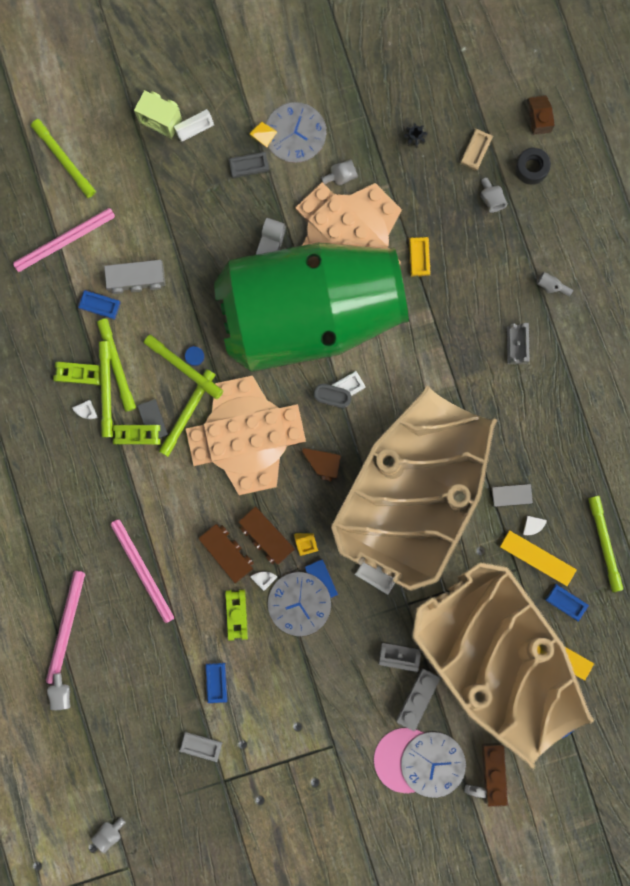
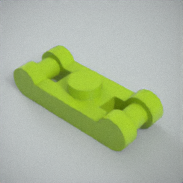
[53,362,101,386]
[113,425,160,444]
[226,589,248,641]

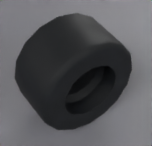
[515,147,551,185]

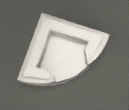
[73,400,98,419]
[523,516,547,535]
[251,572,277,591]
[464,785,487,798]

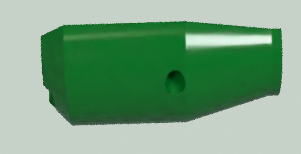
[214,242,409,372]

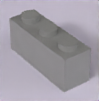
[104,260,165,294]
[396,668,440,731]

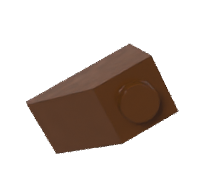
[528,95,555,135]
[302,448,341,482]

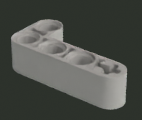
[256,218,286,254]

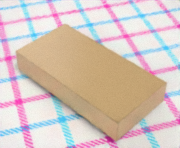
[460,129,493,171]

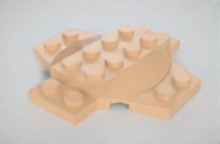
[295,182,402,268]
[186,375,306,496]

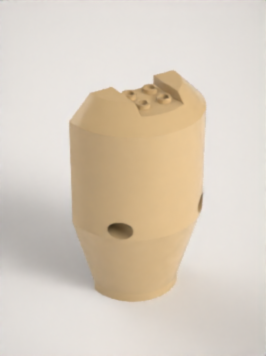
[332,386,497,590]
[412,563,594,769]

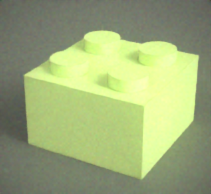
[134,90,182,139]

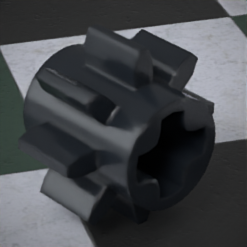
[404,123,428,148]

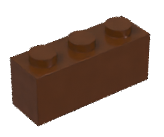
[239,506,295,565]
[198,524,254,584]
[482,743,508,807]

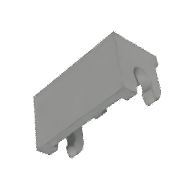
[507,323,529,364]
[379,643,421,672]

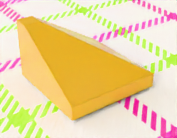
[250,122,277,147]
[294,533,318,556]

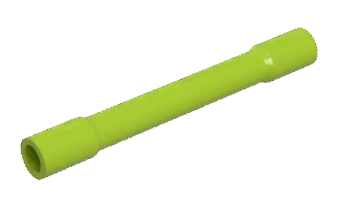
[31,119,96,198]
[97,319,136,412]
[144,335,224,400]
[99,341,113,437]
[158,369,216,457]
[588,496,624,592]

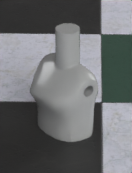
[321,159,358,186]
[481,178,508,213]
[537,271,573,297]
[47,673,70,710]
[90,817,126,853]

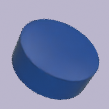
[185,346,204,366]

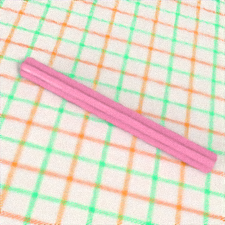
[13,208,115,272]
[111,519,174,623]
[46,571,85,685]

